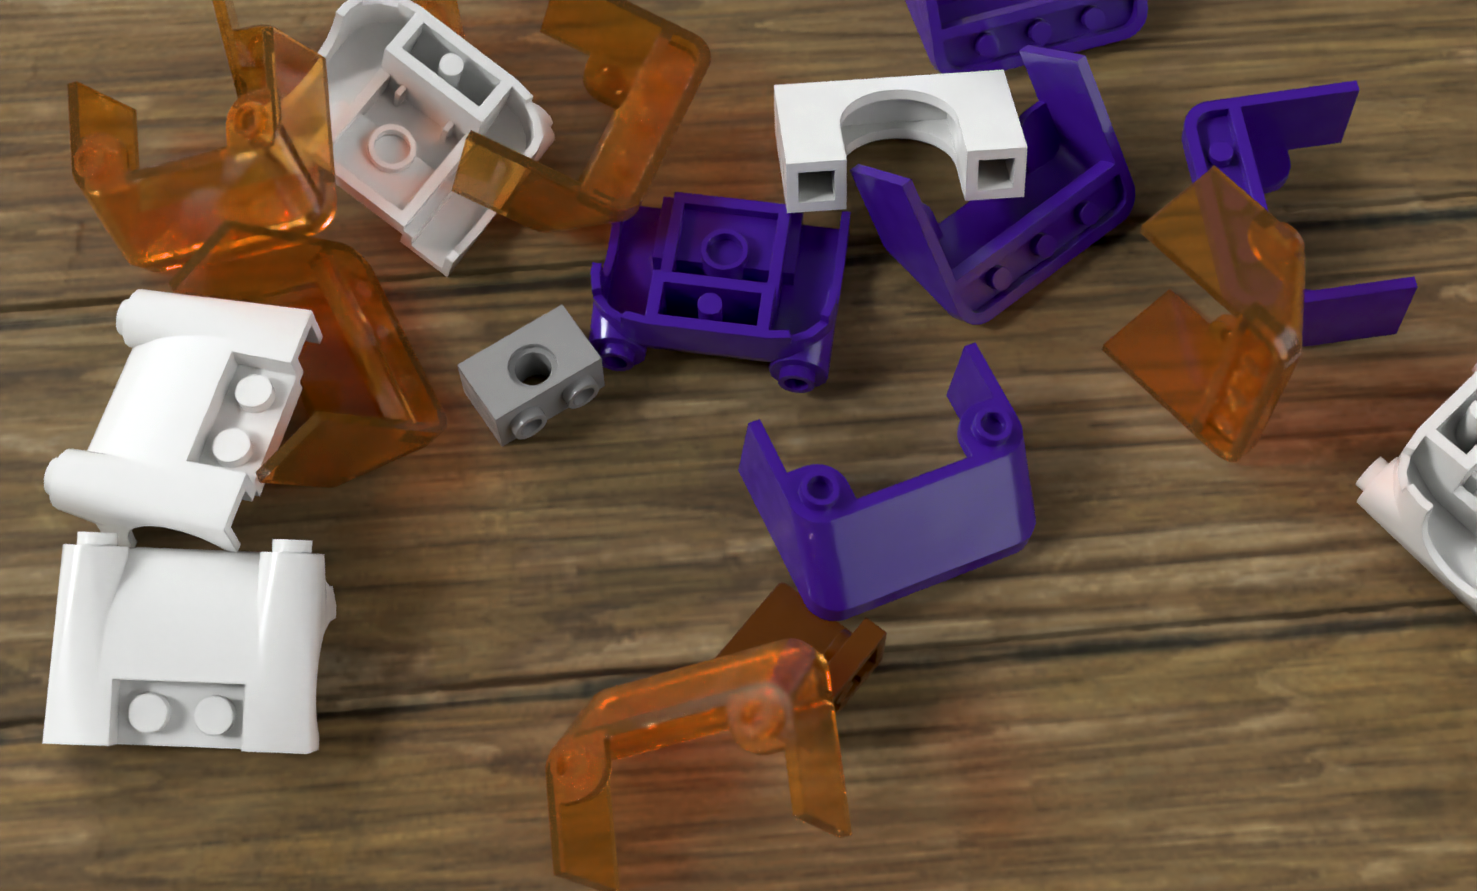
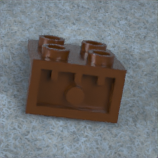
[704,582,887,756]

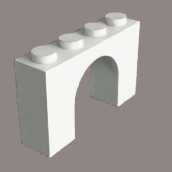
[774,70,1027,213]

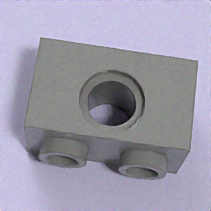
[457,305,605,447]

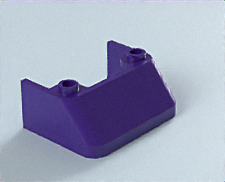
[905,0,1148,74]
[850,45,1136,325]
[1182,80,1418,347]
[738,342,1036,621]

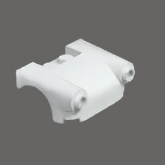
[257,0,555,277]
[44,289,323,553]
[1355,363,1477,617]
[42,532,336,754]

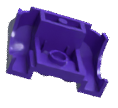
[588,185,851,393]

